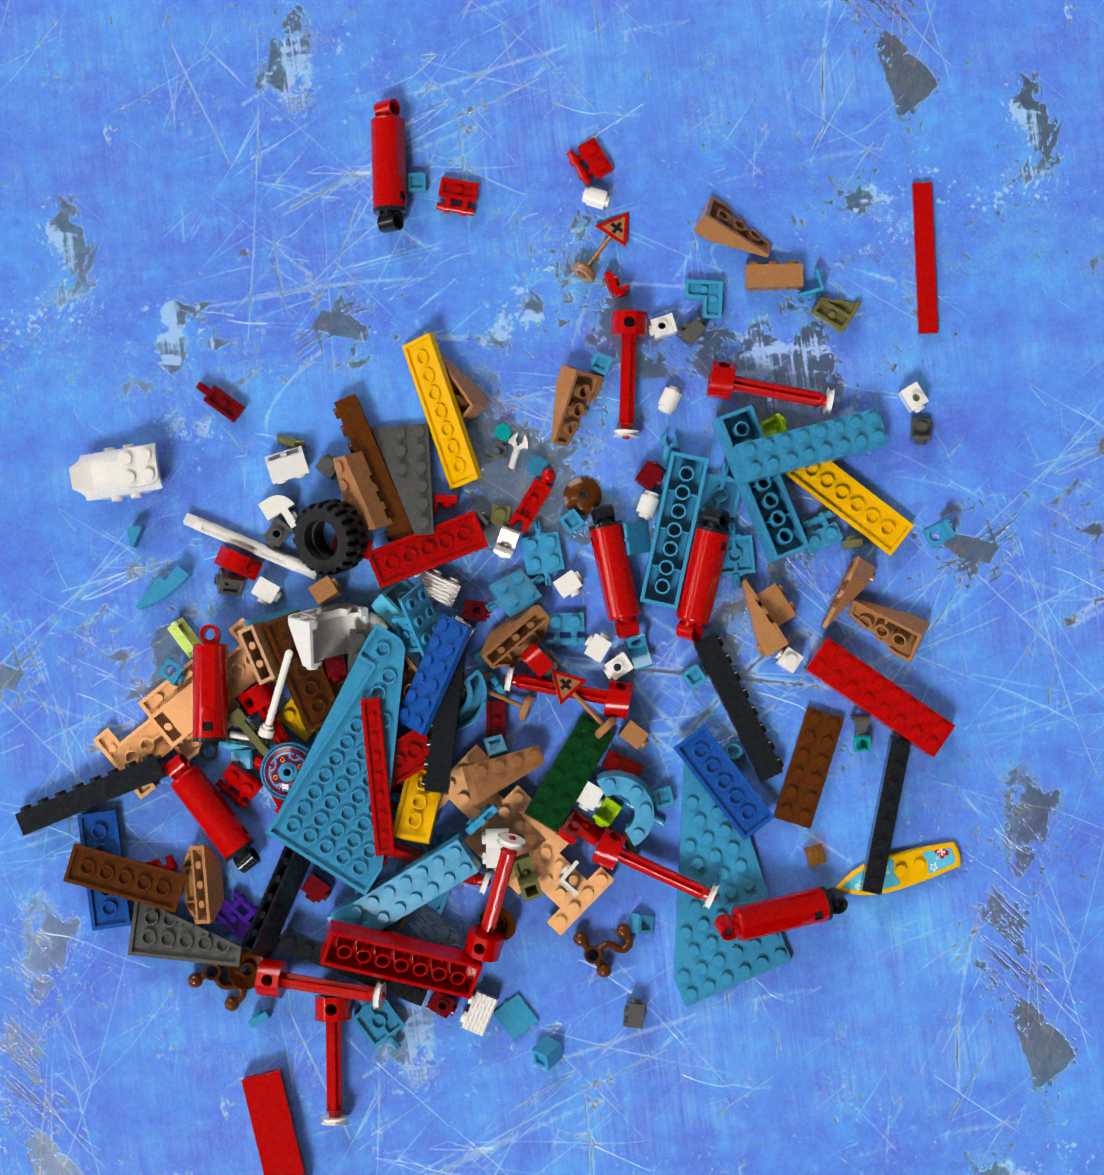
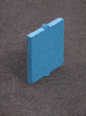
[623,521,650,555]
[493,994,539,1040]

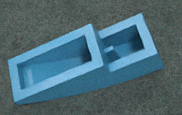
[136,565,192,610]

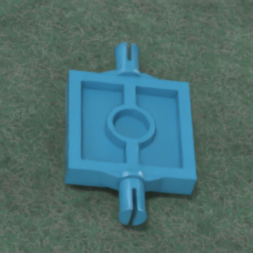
[698,463,740,519]
[521,521,565,587]
[720,523,755,588]
[485,568,545,617]
[352,998,406,1050]

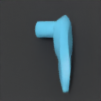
[221,739,255,750]

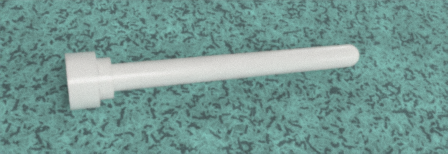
[258,649,293,739]

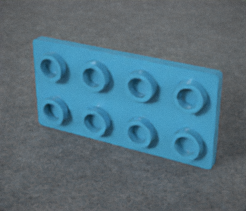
[391,583,439,658]

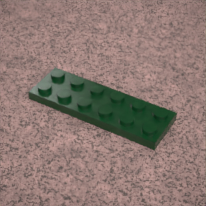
[524,714,615,833]

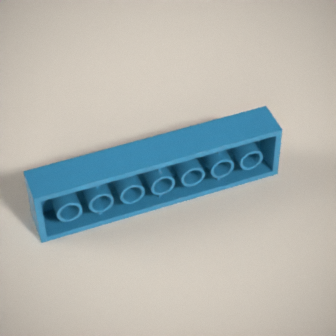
[712,405,810,564]
[731,408,889,485]
[639,451,709,610]
[327,833,481,931]

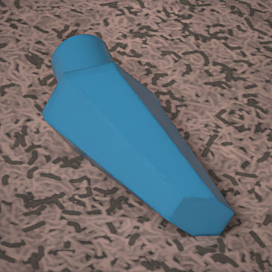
[488,674,509,698]

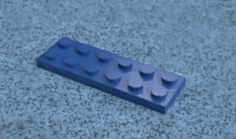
[398,613,473,736]
[673,724,775,841]
[77,810,132,931]

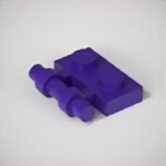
[216,889,258,940]

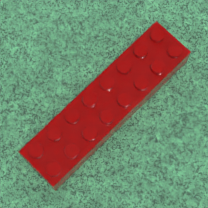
[804,638,955,758]
[320,919,482,999]

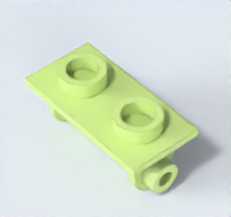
[167,617,202,659]

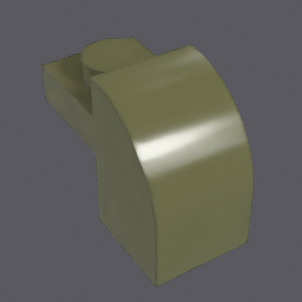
[513,852,543,902]

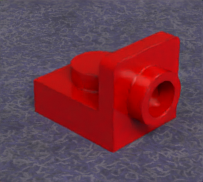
[603,270,630,299]
[432,494,458,515]

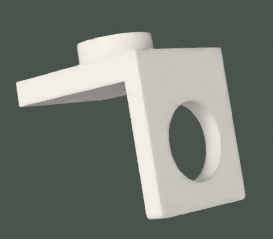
[557,860,579,897]

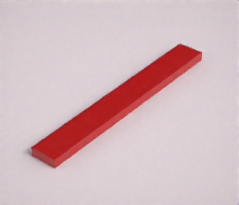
[912,182,938,334]
[360,697,396,856]

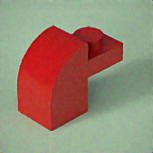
[214,546,262,581]
[519,643,554,678]

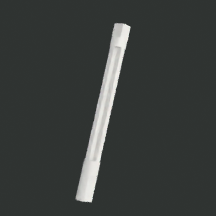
[183,513,318,579]

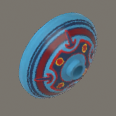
[260,742,310,800]

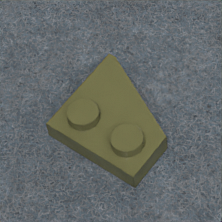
[810,297,861,334]

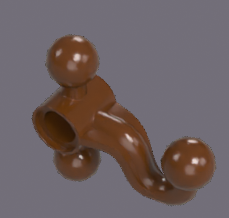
[573,923,633,978]
[188,963,246,1011]

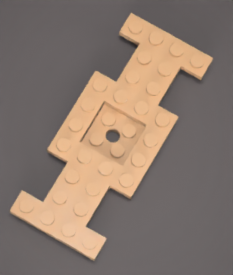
[438,744,614,936]

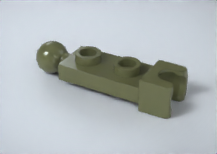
[228,706,271,756]

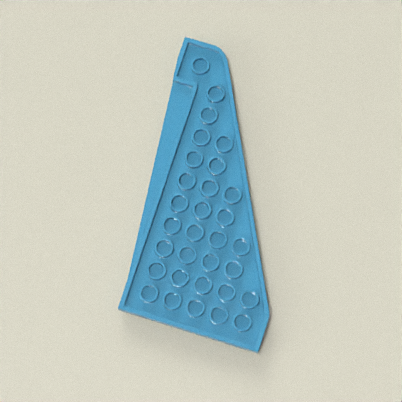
[266,623,405,895]
[673,763,792,1007]

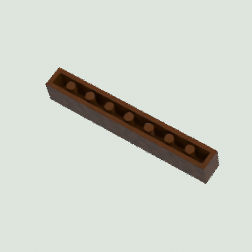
[333,394,414,542]

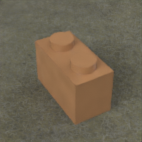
[757,583,796,627]
[618,720,649,750]

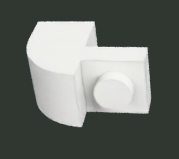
[258,495,298,529]

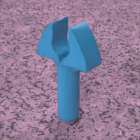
[658,433,679,469]

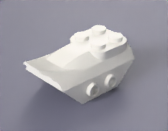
[69,443,163,502]

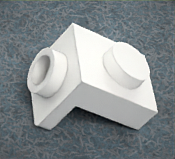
[493,526,521,558]

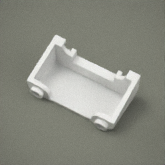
[288,602,369,670]

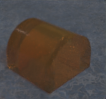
[803,842,828,867]

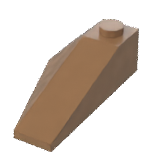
[694,195,772,257]
[440,351,489,424]
[551,364,604,446]
[820,556,876,629]
[741,579,789,657]
[848,598,930,663]

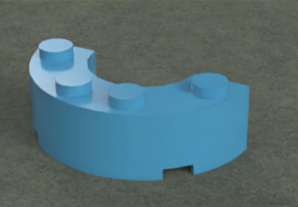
[457,667,488,731]
[596,770,655,847]

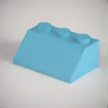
[371,580,441,632]

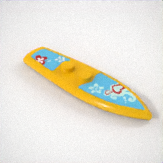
[836,842,961,895]

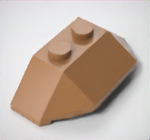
[480,605,551,669]
[182,845,224,924]

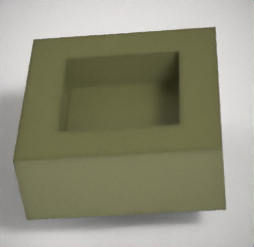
[489,504,511,526]
[841,536,863,550]

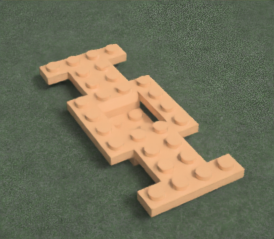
[93,618,277,800]

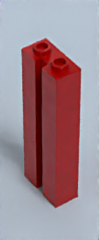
[241,1068,307,1175]

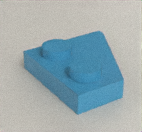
[465,803,499,835]

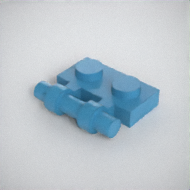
[800,509,844,555]
[546,612,585,648]

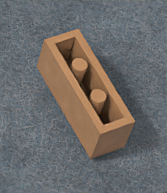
[744,261,804,291]
[308,575,343,606]
[237,621,280,685]

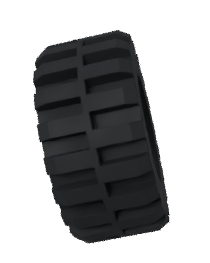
[293,499,368,576]

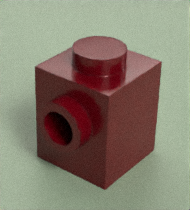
[634,460,664,491]
[462,600,491,622]
[323,655,347,683]
[301,872,332,903]
[426,991,458,1019]

